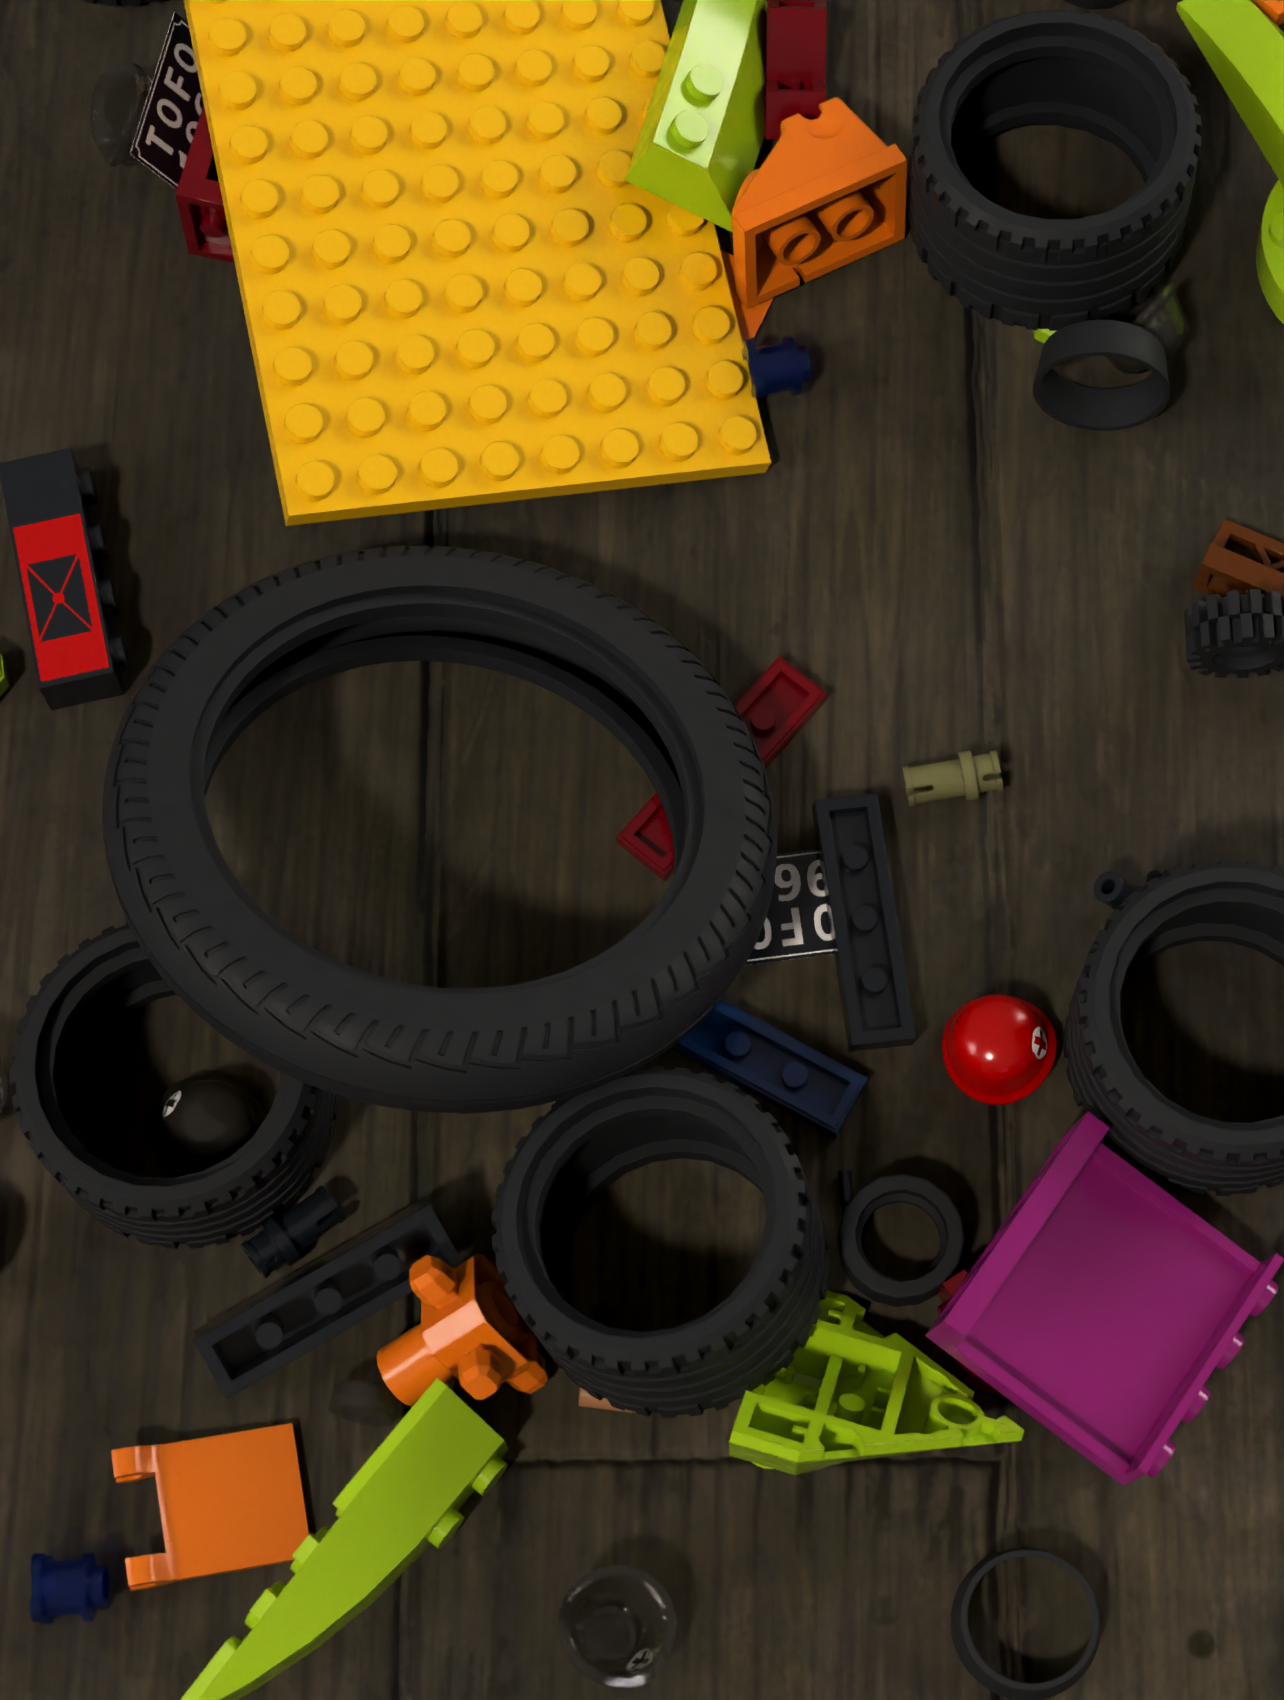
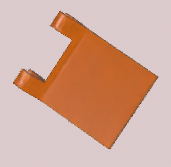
[111,1423,309,1591]

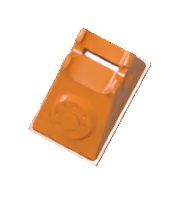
[731,97,907,309]

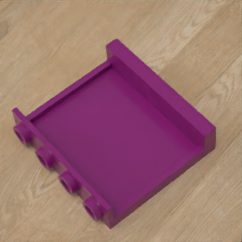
[925,1112,1284,1486]

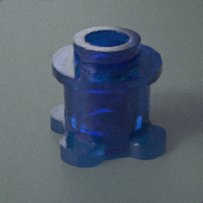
[741,335,811,406]
[30,1552,110,1624]

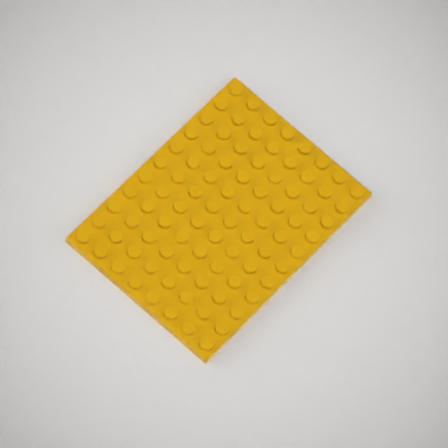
[184,0,771,526]

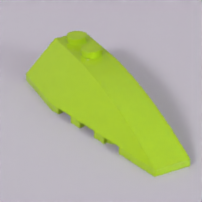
[625,0,767,232]
[1176,0,1284,188]
[180,1378,509,1700]

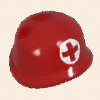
[942,994,1057,1105]

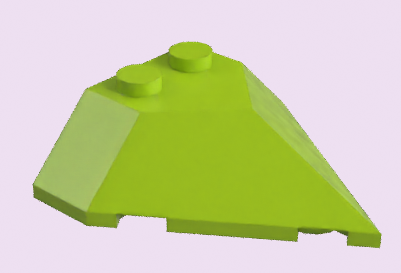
[729,1290,1025,1475]

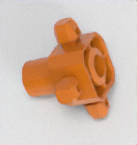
[377,1254,548,1406]

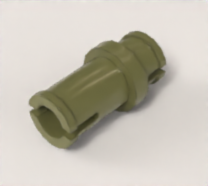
[902,750,1003,807]

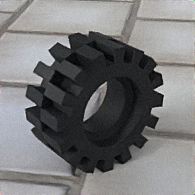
[1184,589,1284,678]

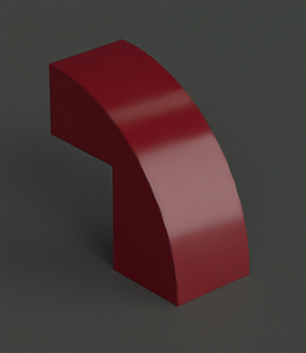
[765,0,827,140]

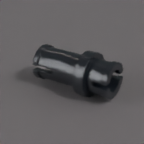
[241,1186,346,1279]

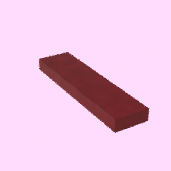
[616,656,827,882]

